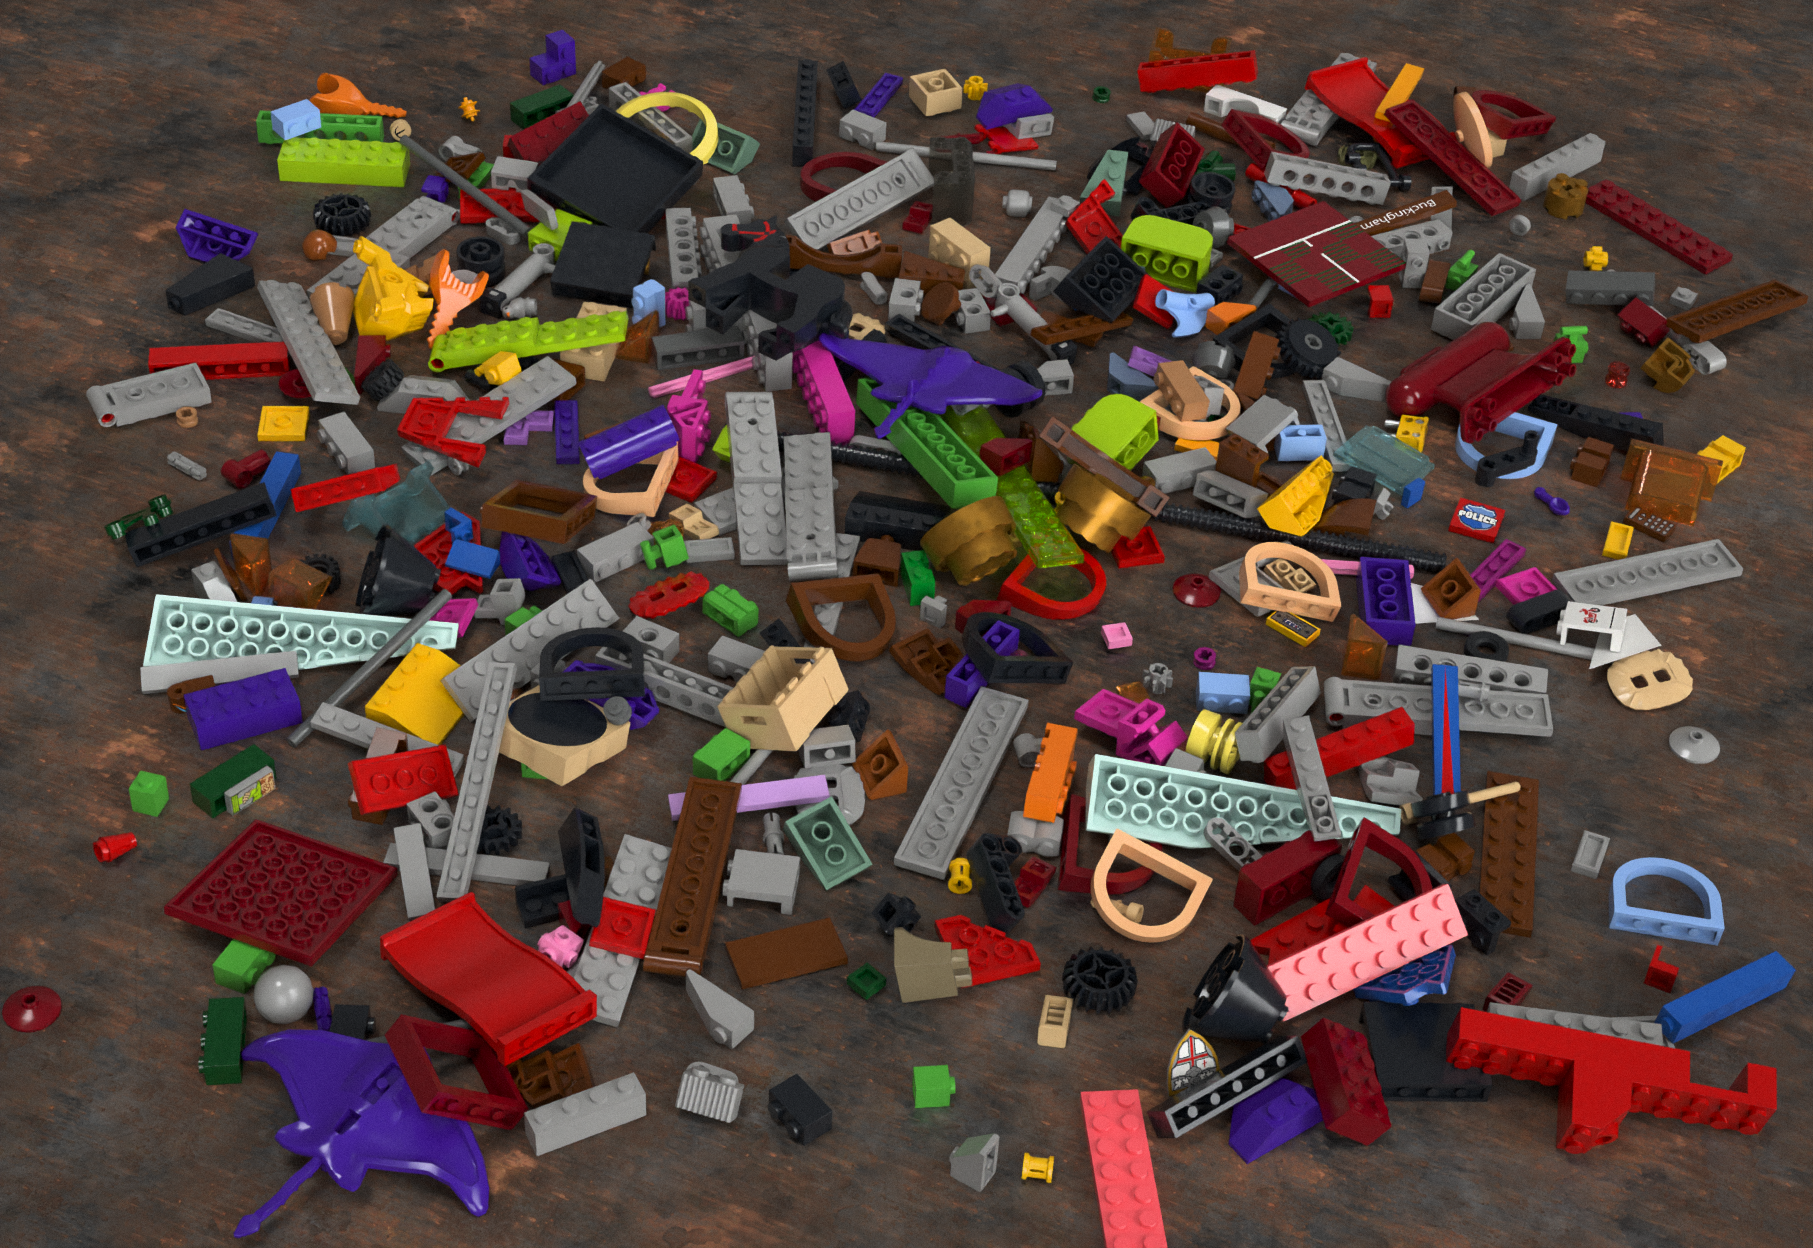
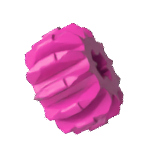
[665,287,689,321]

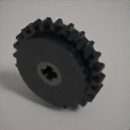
[1275,318,1341,380]

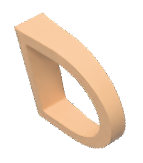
[1140,366,1240,440]
[583,442,679,517]
[1239,542,1341,622]
[1091,829,1213,943]

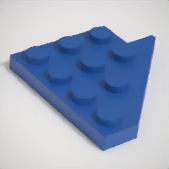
[1353,945,1456,1006]

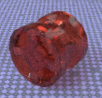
[1605,361,1631,388]

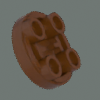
[921,282,961,326]

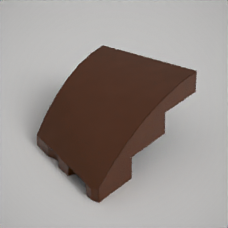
[1312,498,1377,537]
[888,628,964,695]
[506,1043,595,1108]

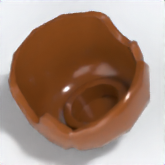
[302,229,337,261]

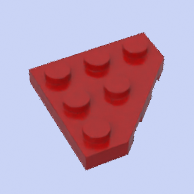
[934,915,1041,989]

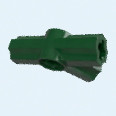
[1187,150,1236,193]

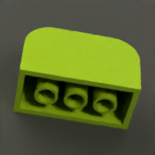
[1121,215,1213,293]
[1066,394,1159,476]

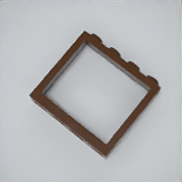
[480,479,597,544]

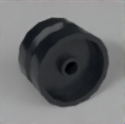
[1186,172,1236,216]
[456,236,506,288]
[995,360,1046,418]
[1410,790,1476,840]

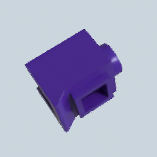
[421,175,449,203]

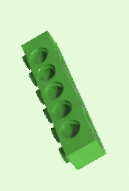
[256,110,384,144]

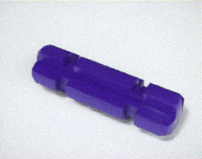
[313,986,332,1032]

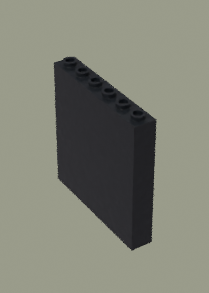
[527,103,703,233]

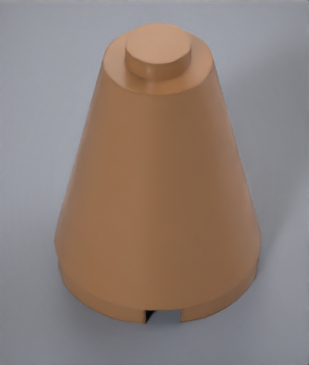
[310,282,355,345]

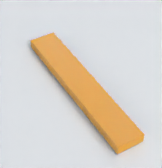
[1375,63,1425,122]

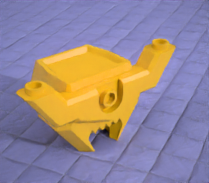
[353,236,433,342]

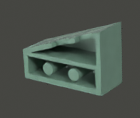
[1079,150,1128,216]

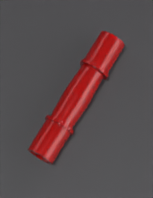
[1245,163,1317,209]

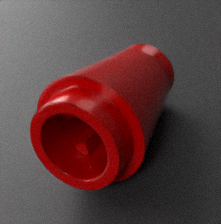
[93,832,137,863]

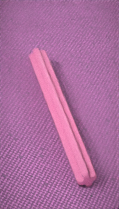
[648,356,755,398]

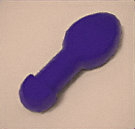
[1534,487,1570,516]

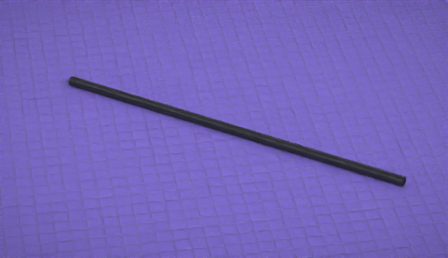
[724,423,1447,572]

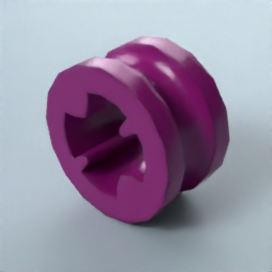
[1193,647,1216,670]

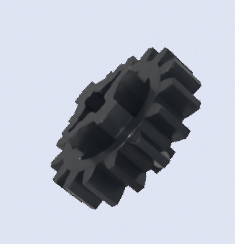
[477,805,522,855]

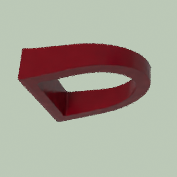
[1471,90,1556,140]
[1221,109,1310,171]
[800,152,887,202]
[1058,794,1162,895]
[1325,817,1432,927]

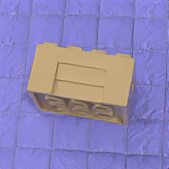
[717,645,849,751]

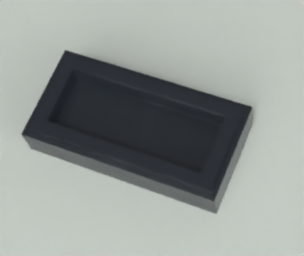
[551,550,588,594]

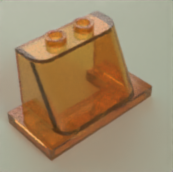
[1620,439,1723,526]

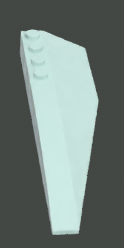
[143,594,459,670]
[1086,754,1401,849]

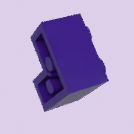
[529,30,576,85]

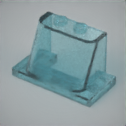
[342,461,451,544]

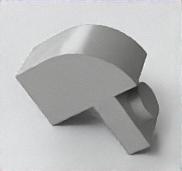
[1029,266,1070,302]
[474,578,525,625]

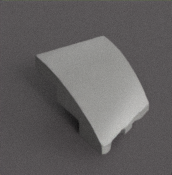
[1358,756,1423,805]

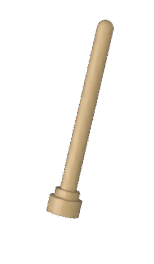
[1399,782,1521,825]

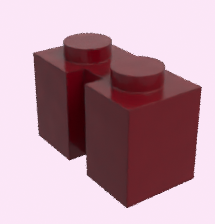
[1618,297,1670,348]

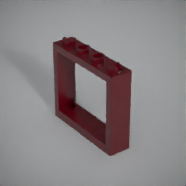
[385,1014,529,1130]

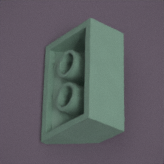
[692,119,760,174]

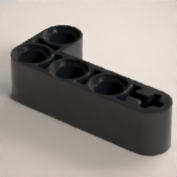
[1130,197,1212,225]
[966,833,1025,935]

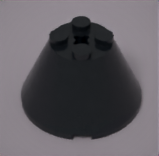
[355,524,441,617]
[1182,934,1289,1044]

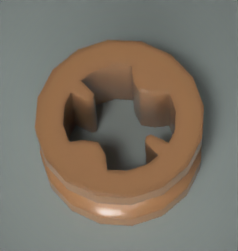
[176,406,198,428]

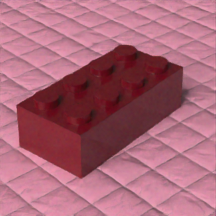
[507,101,589,167]
[1139,122,1205,208]
[1233,830,1342,926]
[1301,1017,1392,1146]

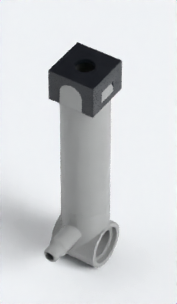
[480,243,556,319]
[990,283,1078,365]

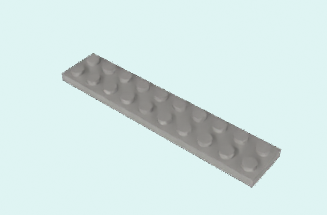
[257,280,360,405]
[894,686,1029,880]

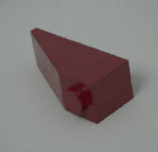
[354,335,391,394]

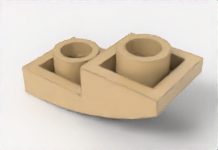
[1263,558,1316,593]

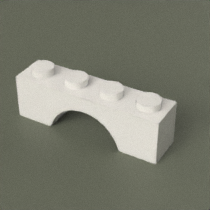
[1204,84,1287,124]

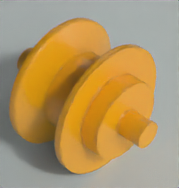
[458,97,480,122]

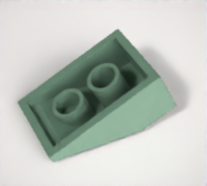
[783,796,873,891]

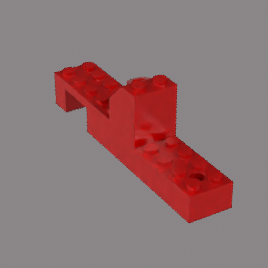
[1446,1007,1777,1154]

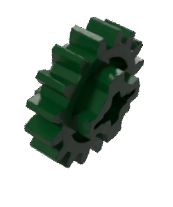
[1308,312,1354,347]

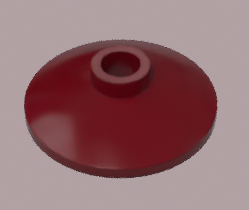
[279,369,311,398]
[1173,573,1221,608]
[2,986,62,1033]

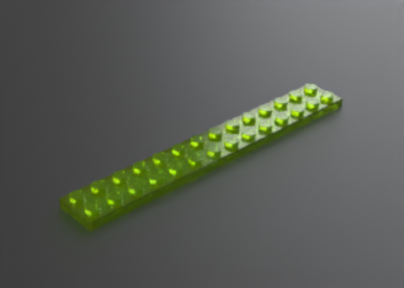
[939,405,1084,568]

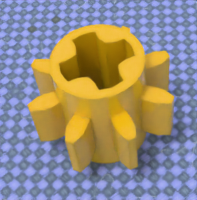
[963,76,988,100]
[1583,246,1608,271]

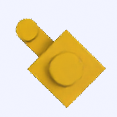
[474,351,522,385]

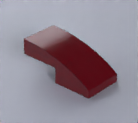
[902,201,936,234]
[1014,856,1057,908]

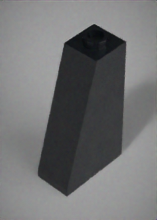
[165,253,255,316]

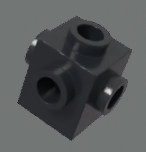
[871,893,922,935]

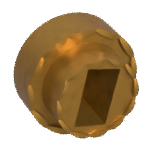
[1055,464,1151,553]
[920,496,1017,586]

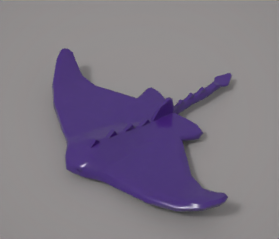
[819,333,1043,439]
[234,1029,489,1238]

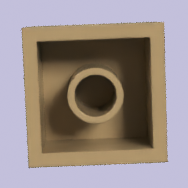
[909,69,963,116]

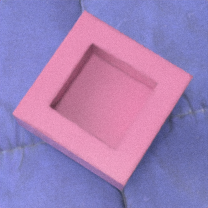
[1101,622,1133,649]

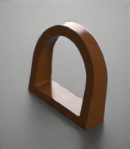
[786,573,896,661]

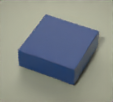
[1401,478,1425,508]

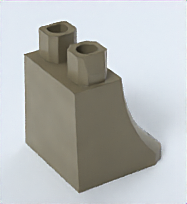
[894,927,972,1003]

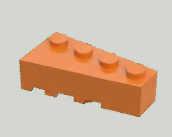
[1023,723,1078,823]

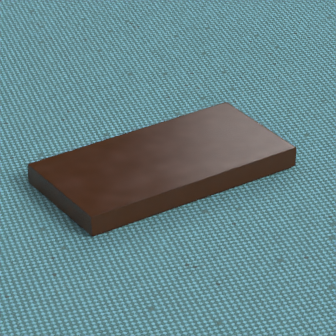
[725,917,848,989]

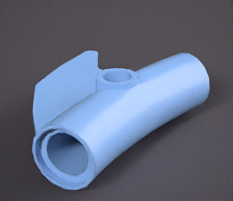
[1155,289,1215,338]

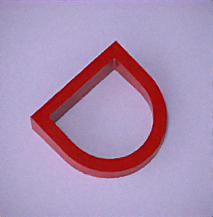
[291,463,400,513]
[997,531,1106,620]

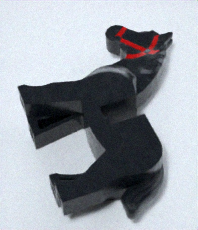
[688,216,853,361]

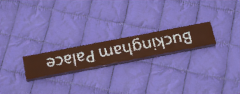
[1354,190,1457,236]

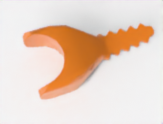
[309,73,406,118]
[427,249,489,350]

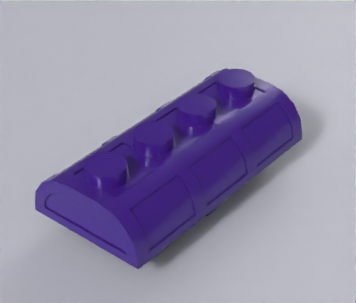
[578,404,680,479]

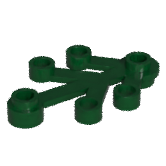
[104,494,173,540]

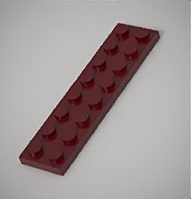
[1384,99,1521,216]
[1585,179,1733,275]

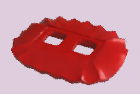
[628,571,709,619]

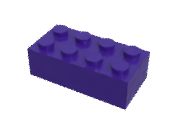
[1356,557,1416,646]
[184,668,303,751]

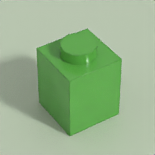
[129,771,169,817]
[912,1065,955,1108]

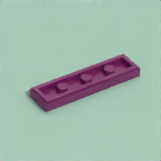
[1470,539,1526,602]

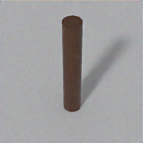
[1186,112,1275,150]

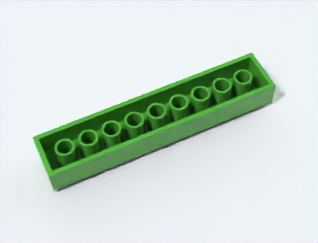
[856,378,998,509]

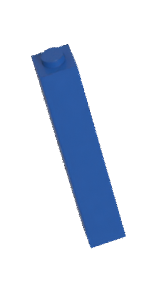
[230,451,301,563]
[1654,951,1796,1044]

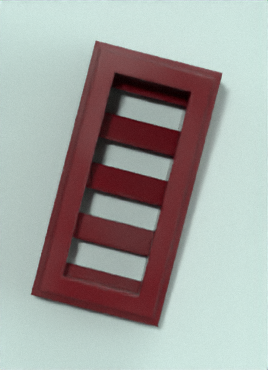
[1482,972,1533,1012]

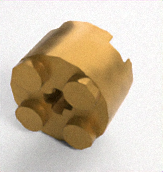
[1543,173,1588,219]

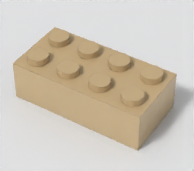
[560,302,627,381]

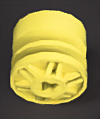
[1185,709,1243,774]

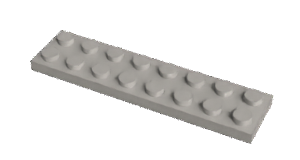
[401,356,577,476]
[1552,539,1743,606]
[440,579,620,722]
[574,834,672,1028]

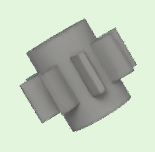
[1142,663,1173,694]

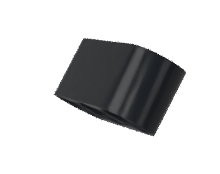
[1506,589,1573,634]

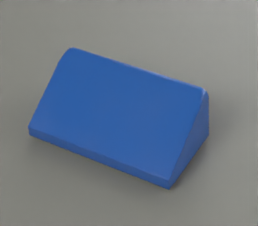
[445,539,500,579]

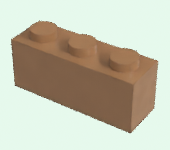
[1154,360,1210,422]

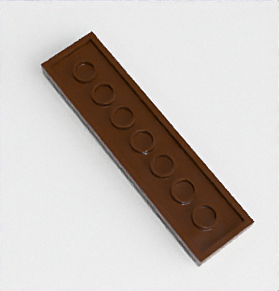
[1666,279,1808,343]
[1478,771,1539,938]

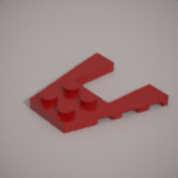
[397,397,509,468]

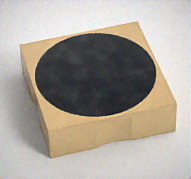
[499,685,630,786]

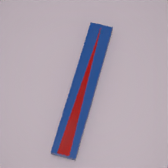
[1431,664,1461,795]

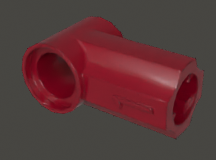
[221,449,271,489]

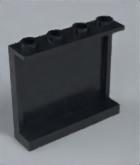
[550,221,656,308]
[1358,1001,1492,1102]

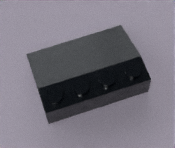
[1053,236,1151,323]
[845,491,951,551]

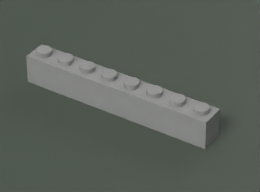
[992,197,1070,294]

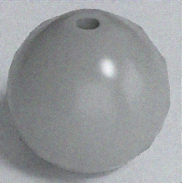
[253,965,314,1024]

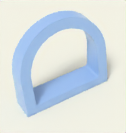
[1455,412,1557,479]
[1608,857,1724,946]

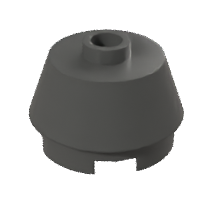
[1193,206,1234,248]
[1192,341,1236,380]

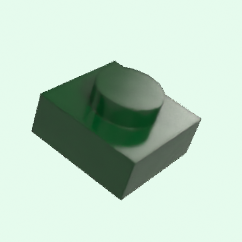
[847,963,887,1000]

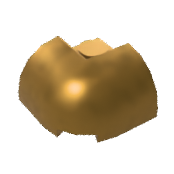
[1640,338,1695,393]

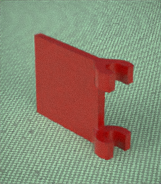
[974,124,1039,155]

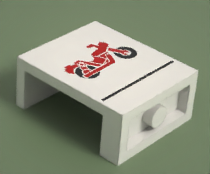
[1557,601,1627,652]

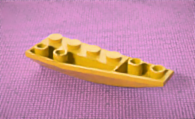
[1257,455,1334,536]

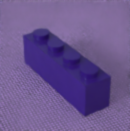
[945,620,1020,708]

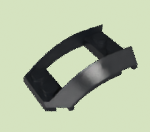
[1087,136,1153,196]

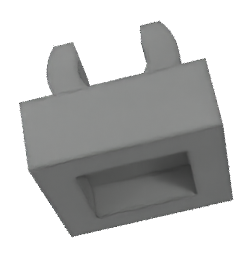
[1370,488,1393,520]
[920,595,947,629]

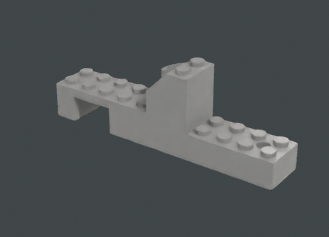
[685,214,793,392]

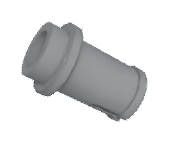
[1458,680,1490,702]

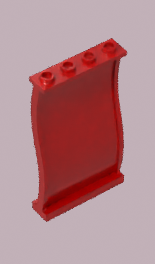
[1305,57,1457,169]
[380,892,597,1067]

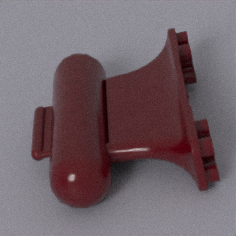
[1385,322,1576,444]

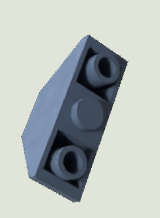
[1251,181,1294,221]
[1107,352,1159,402]

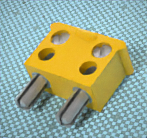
[1380,415,1429,454]

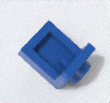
[444,507,473,545]

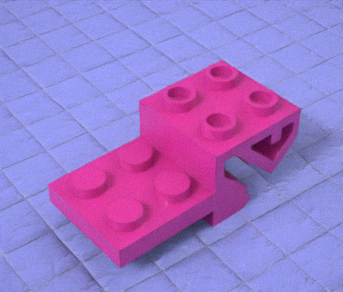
[667,369,711,463]
[1074,689,1188,766]

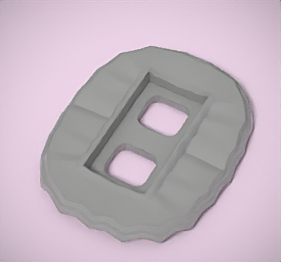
[794,764,865,825]

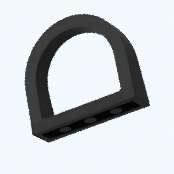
[1213,304,1296,379]
[962,612,1073,684]
[539,627,645,701]

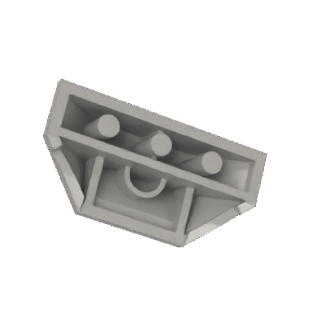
[377,375,470,414]

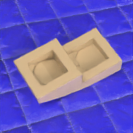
[669,504,719,540]

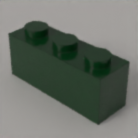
[510,84,574,130]
[190,744,277,819]
[198,997,247,1085]

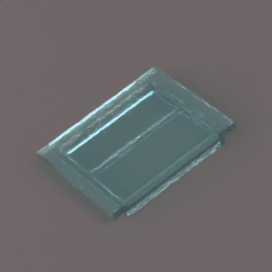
[1333,425,1435,496]

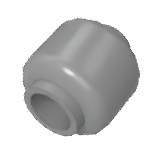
[1002,189,1033,217]

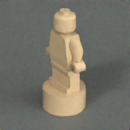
[1090,900,1144,924]

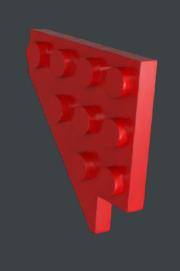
[414,511,483,595]
[1250,898,1338,965]

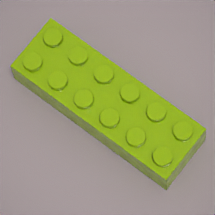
[277,137,410,187]

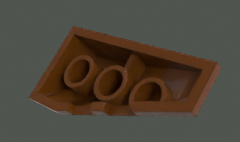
[1018,421,1064,482]

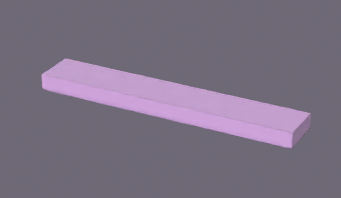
[668,775,830,821]

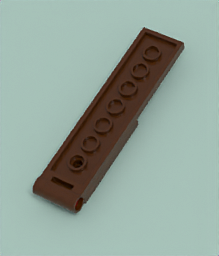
[643,777,742,977]

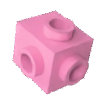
[537,925,584,969]

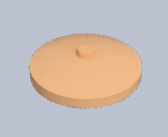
[1453,92,1493,168]

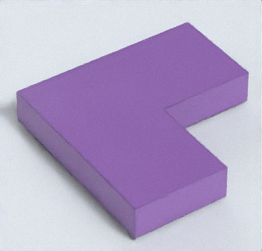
[504,410,554,445]

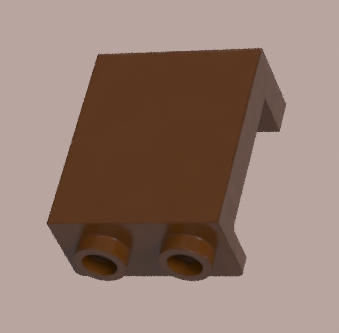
[1215,434,1269,491]

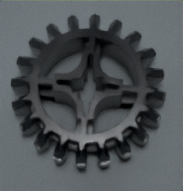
[313,193,371,237]
[1062,946,1138,1015]

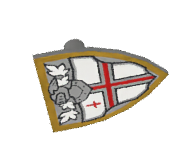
[1167,1029,1220,1096]

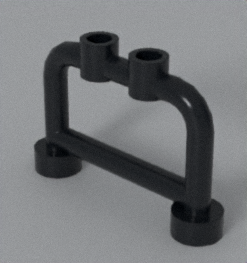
[1345,142,1412,191]

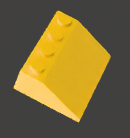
[365,643,465,745]

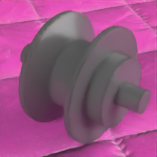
[603,696,632,725]

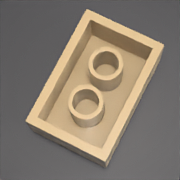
[928,218,991,289]

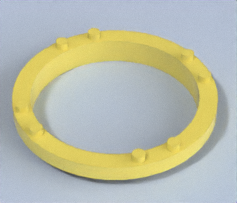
[616,92,718,165]

